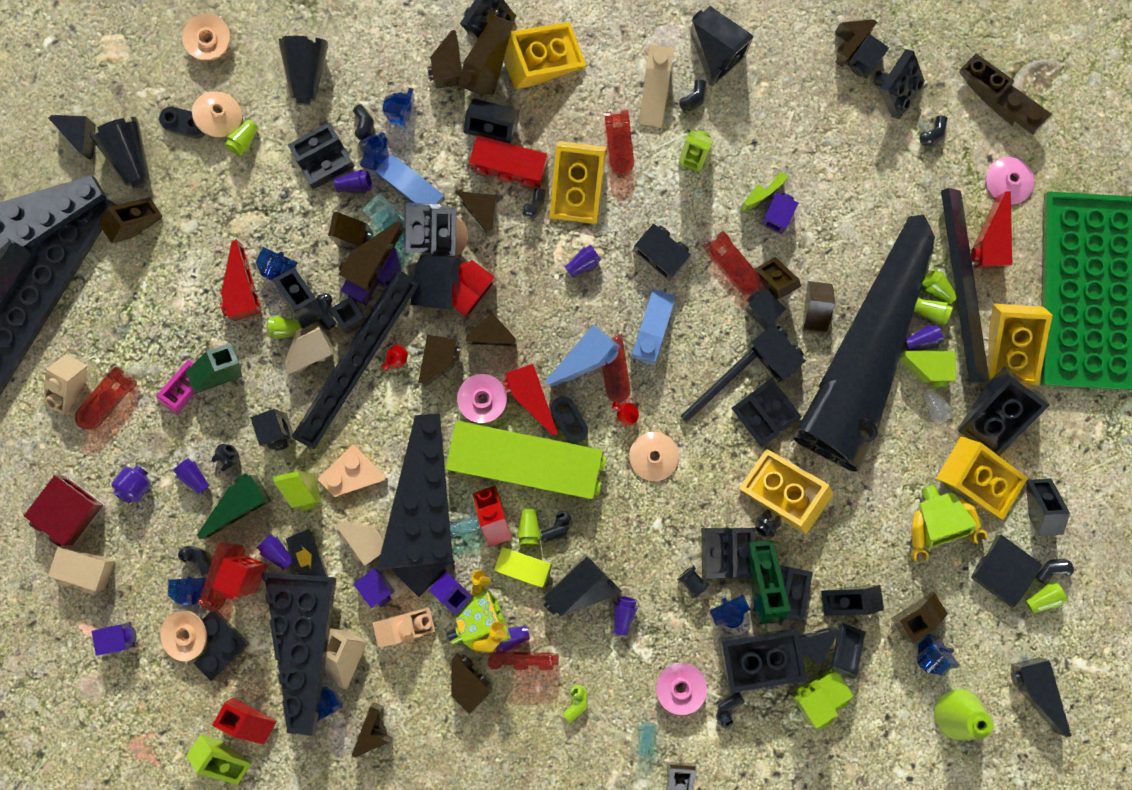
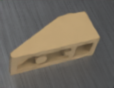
[638,45,674,128]

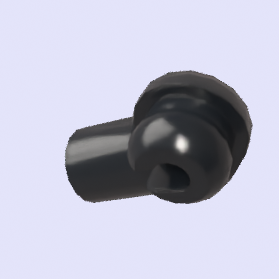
[679,80,706,111]
[353,104,374,141]
[919,116,948,146]
[522,188,546,219]
[316,293,337,330]
[541,510,572,543]
[178,546,213,576]
[1035,559,1074,585]
[716,692,745,728]

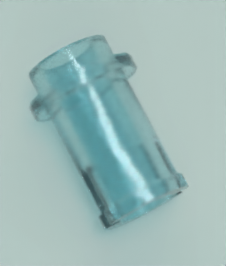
[450,514,482,537]
[637,722,658,757]

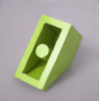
[899,351,956,388]
[186,734,252,785]

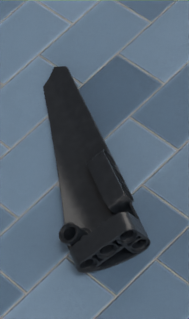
[793,214,935,472]

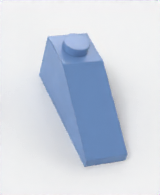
[631,289,676,365]
[545,325,621,386]

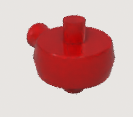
[381,345,408,371]
[611,401,639,426]

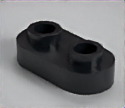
[159,107,206,139]
[551,397,588,443]

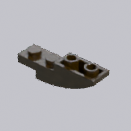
[959,53,1052,135]

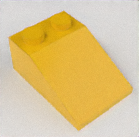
[504,22,587,89]
[549,141,607,224]
[988,304,1052,386]
[936,436,1028,520]
[739,449,834,535]

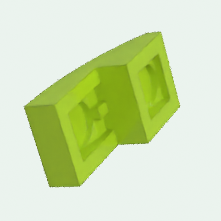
[740,171,789,212]

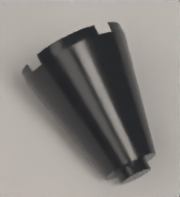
[279,36,328,106]
[89,117,150,189]

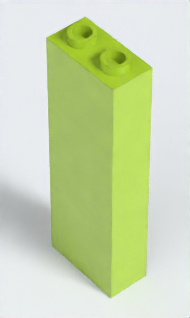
[445,421,606,500]

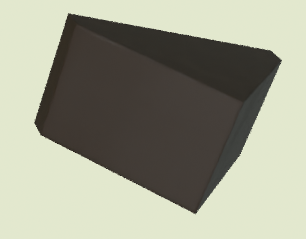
[458,192,498,237]
[802,281,835,332]
[466,313,517,347]

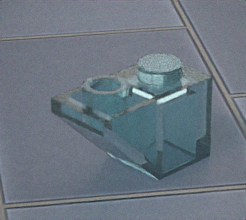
[362,193,405,251]

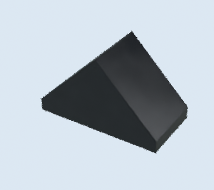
[48,115,96,160]
[799,626,838,665]

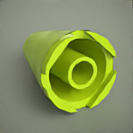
[934,688,994,741]

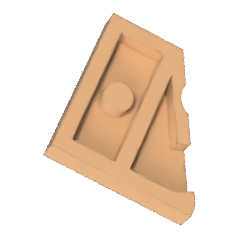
[317,444,387,497]

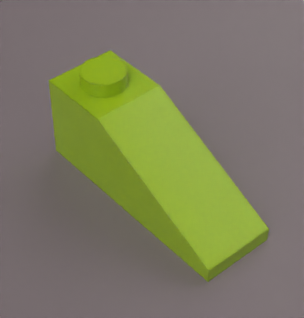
[678,130,714,173]
[273,471,322,512]

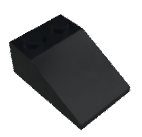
[957,366,1050,456]
[718,629,807,693]

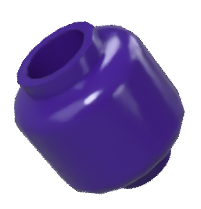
[111,465,151,504]

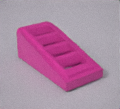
[156,359,194,415]

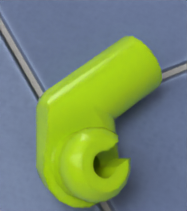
[562,685,588,723]

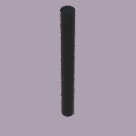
[680,349,757,423]

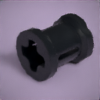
[677,565,710,599]

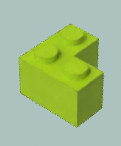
[789,668,854,729]

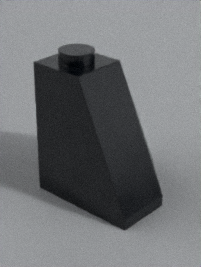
[690,6,754,87]
[543,554,622,616]

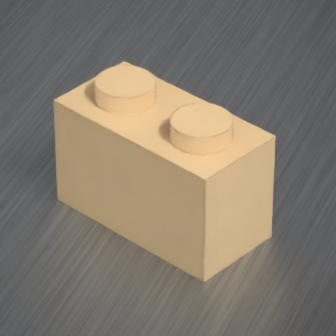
[48,546,115,594]

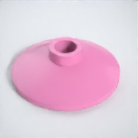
[985,157,1034,205]
[457,374,507,423]
[656,663,707,715]

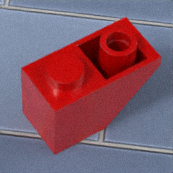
[472,485,513,547]
[212,697,277,745]

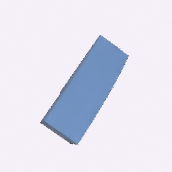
[375,154,445,205]

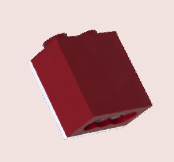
[23,475,104,547]

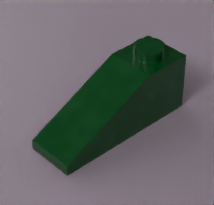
[197,473,271,539]
[748,540,791,625]

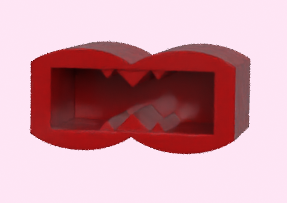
[452,259,496,318]

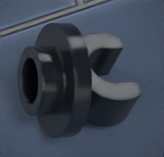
[211,444,239,471]
[754,510,782,537]

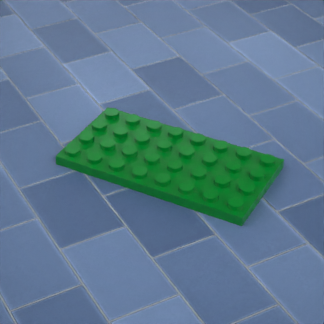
[1040,191,1132,391]

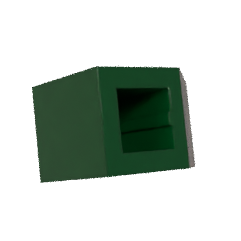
[186,343,243,394]

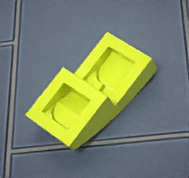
[494,547,553,588]

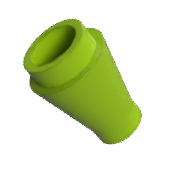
[225,119,259,157]
[922,269,957,305]
[914,298,953,326]
[268,315,301,340]
[516,509,541,546]
[1026,583,1068,614]

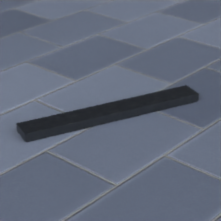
[941,188,990,382]
[291,269,420,449]

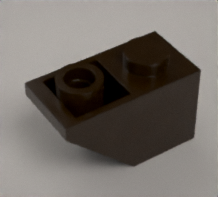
[891,592,948,643]
[451,653,493,714]

